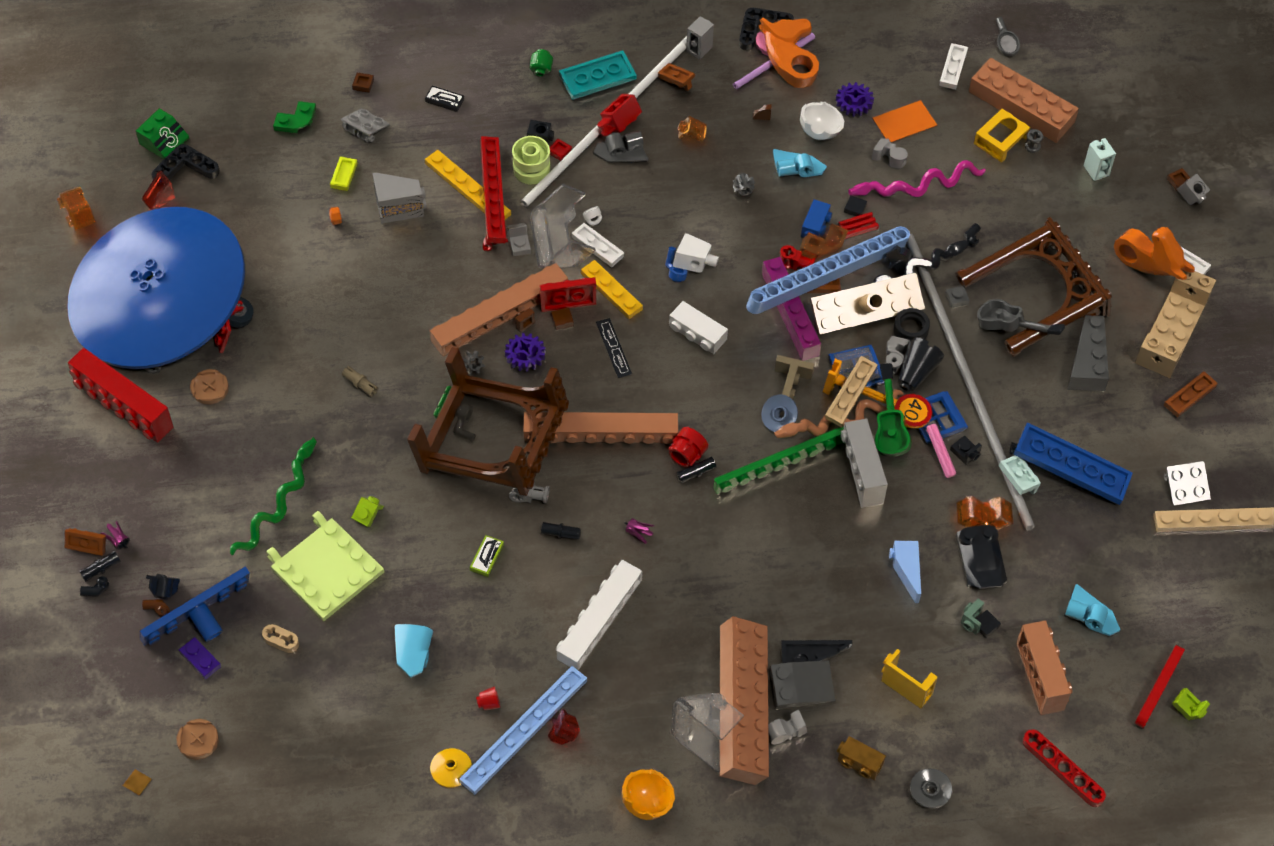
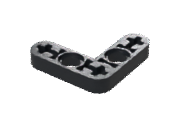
[739,8,794,50]
[151,144,220,186]

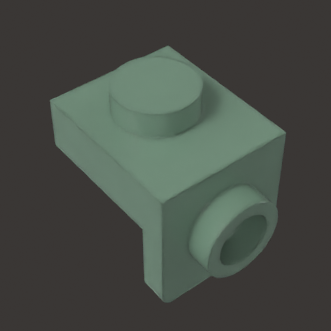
[961,598,984,634]

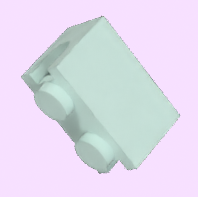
[1083,138,1116,181]

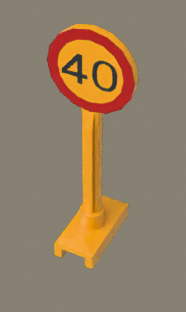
[822,358,932,429]

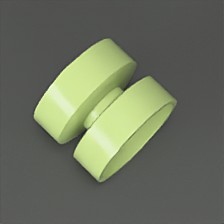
[512,136,550,184]

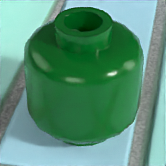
[529,49,553,77]

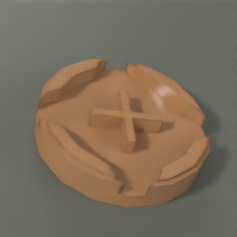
[190,369,229,405]
[176,719,219,760]

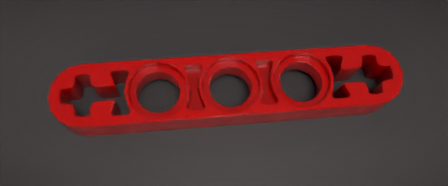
[1134,645,1185,729]
[1023,729,1106,807]

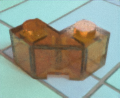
[57,186,96,230]
[799,223,848,260]
[956,496,1013,530]

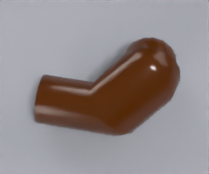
[142,599,170,617]

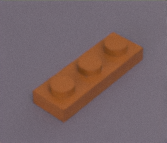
[1164,371,1218,418]

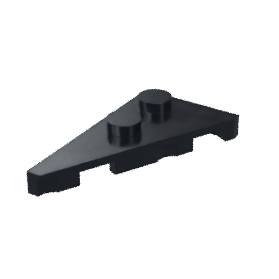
[781,640,853,663]

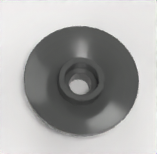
[910,768,952,809]

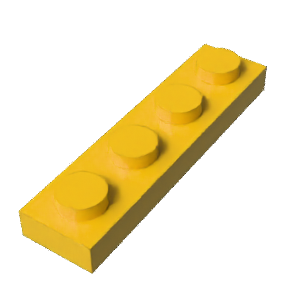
[581,260,643,319]

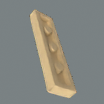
[824,356,878,427]

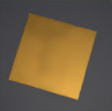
[122,769,152,795]

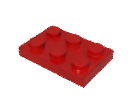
[540,277,596,312]

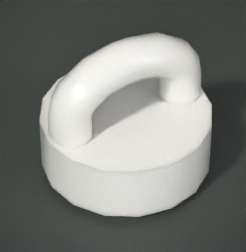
[583,206,602,226]

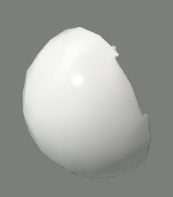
[800,101,844,140]

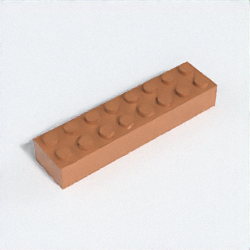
[720,616,769,785]

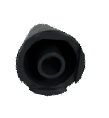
[898,337,944,392]

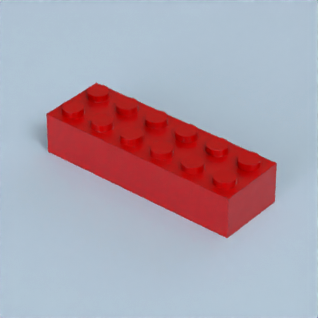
[67,347,174,443]

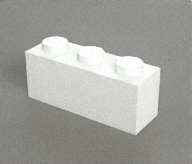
[669,301,728,354]

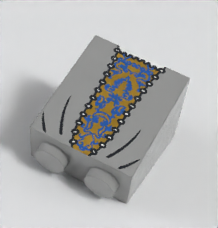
[372,173,427,224]

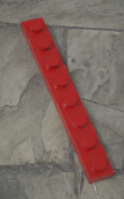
[480,136,506,244]

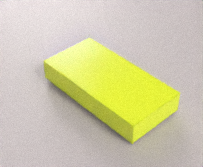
[330,157,358,191]

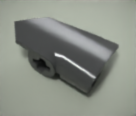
[593,131,649,162]

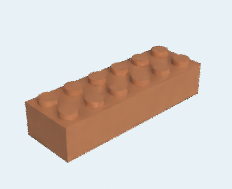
[969,58,1079,143]

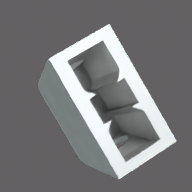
[673,233,719,273]

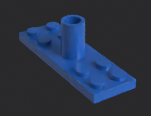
[140,566,250,646]

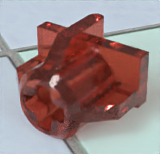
[548,709,580,745]

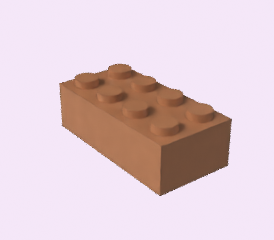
[1016,620,1072,715]

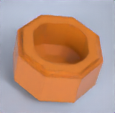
[329,206,342,225]

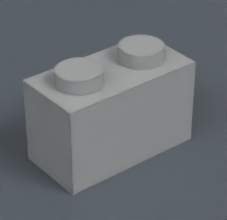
[686,16,714,59]

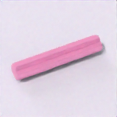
[926,424,956,478]

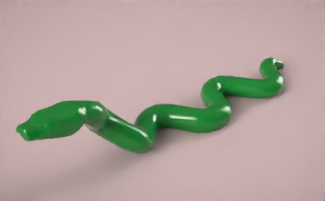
[230,437,317,555]

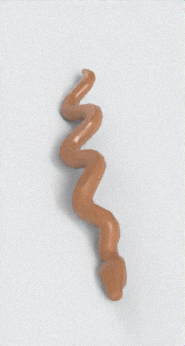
[774,389,904,438]

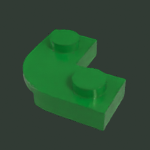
[273,101,316,133]

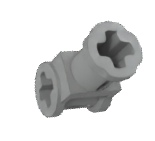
[509,483,550,503]

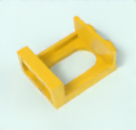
[974,109,1030,163]

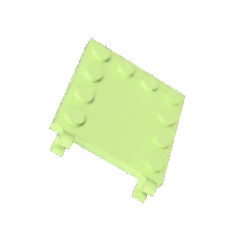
[266,511,384,622]

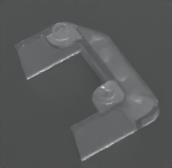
[530,184,596,269]
[671,693,744,773]

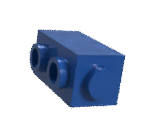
[801,199,832,242]

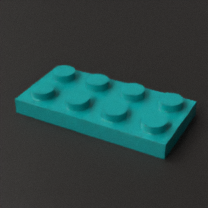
[559,50,637,100]

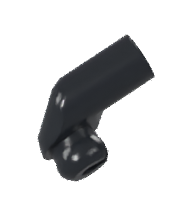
[964,223,981,247]
[80,576,109,597]

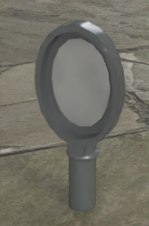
[996,17,1020,56]

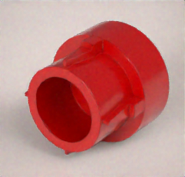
[668,427,708,467]

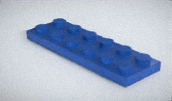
[1014,422,1133,505]

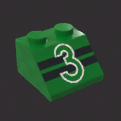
[136,108,189,159]

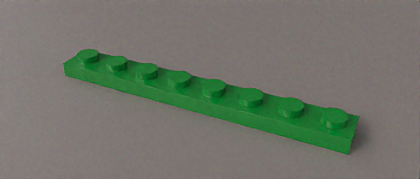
[713,426,845,494]

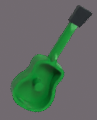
[875,363,912,457]

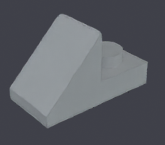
[506,223,531,256]

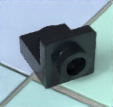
[950,436,982,465]

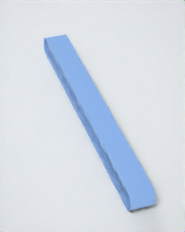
[746,226,910,314]

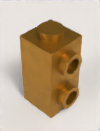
[837,736,886,781]

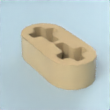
[262,624,299,653]

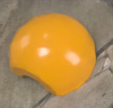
[621,769,675,820]

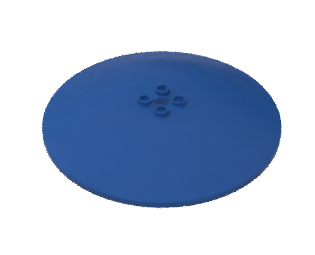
[67,207,245,369]

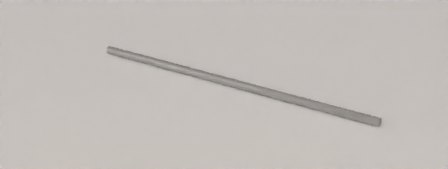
[907,234,1035,530]

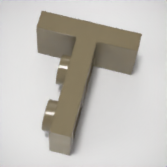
[775,355,814,400]

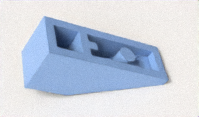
[889,541,921,603]

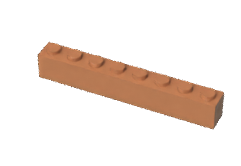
[430,263,568,356]
[523,412,678,444]

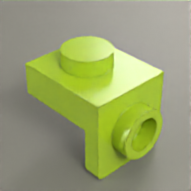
[351,495,384,527]
[1172,688,1210,721]

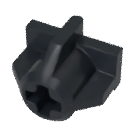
[886,245,912,276]
[146,574,180,599]

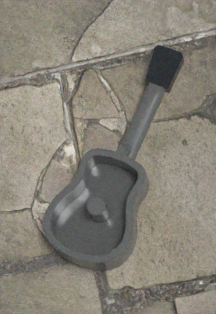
[977,299,1065,335]

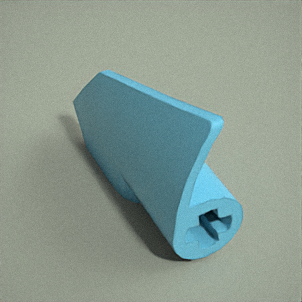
[773,149,827,177]
[1065,584,1120,636]
[395,624,433,678]

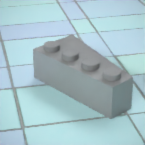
[841,419,888,508]

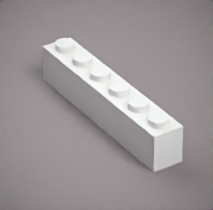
[556,560,642,670]

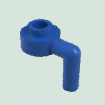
[665,247,688,282]

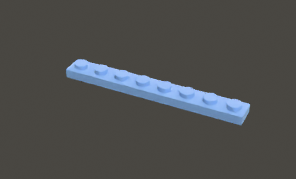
[459,666,587,795]

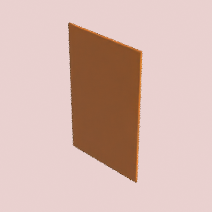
[872,100,937,142]

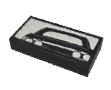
[425,85,464,112]

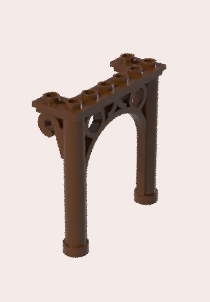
[955,217,1112,357]

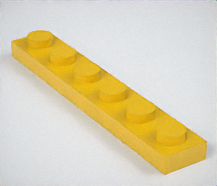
[425,150,511,220]

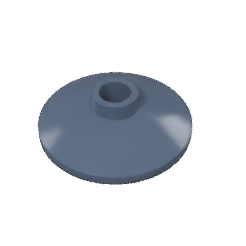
[761,394,798,432]

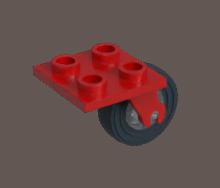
[215,297,254,353]

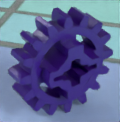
[836,82,874,117]
[505,333,546,372]

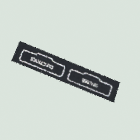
[596,318,632,378]

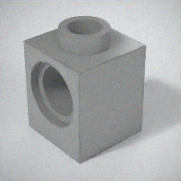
[1177,174,1210,205]

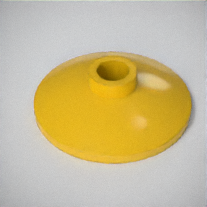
[430,748,472,788]

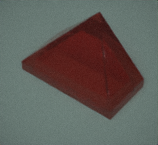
[141,171,175,210]

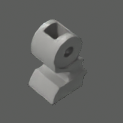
[872,138,908,169]
[885,336,910,375]
[768,709,807,745]

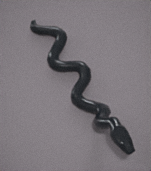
[870,240,969,306]

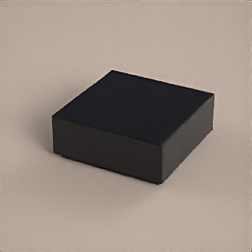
[844,195,867,216]
[976,610,1001,638]

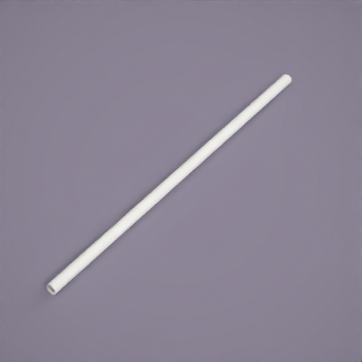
[521,36,687,207]

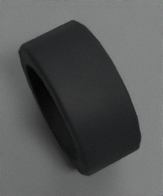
[894,308,930,341]

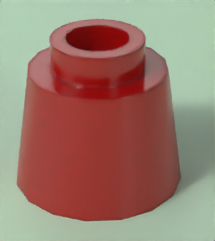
[476,686,501,710]

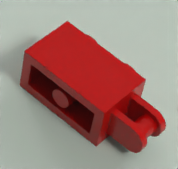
[597,93,642,136]

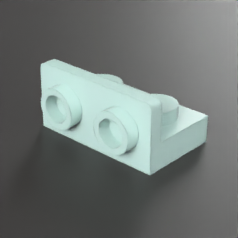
[998,455,1041,495]

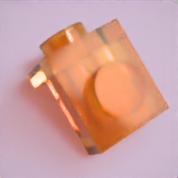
[678,116,707,142]

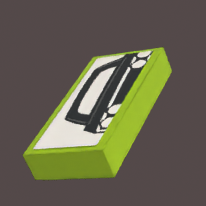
[470,535,504,577]

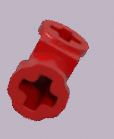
[780,245,816,271]

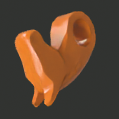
[759,18,819,88]
[1114,227,1195,280]

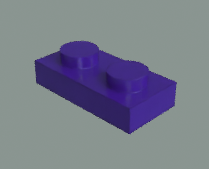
[179,637,221,680]

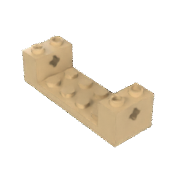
[1135,271,1216,378]

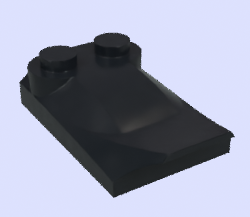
[956,525,1007,589]

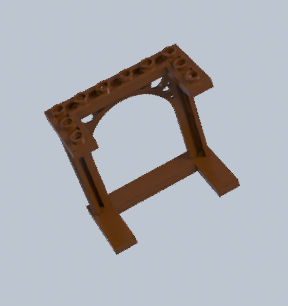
[407,347,569,496]

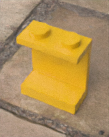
[881,649,938,709]

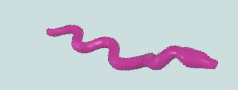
[848,160,986,197]

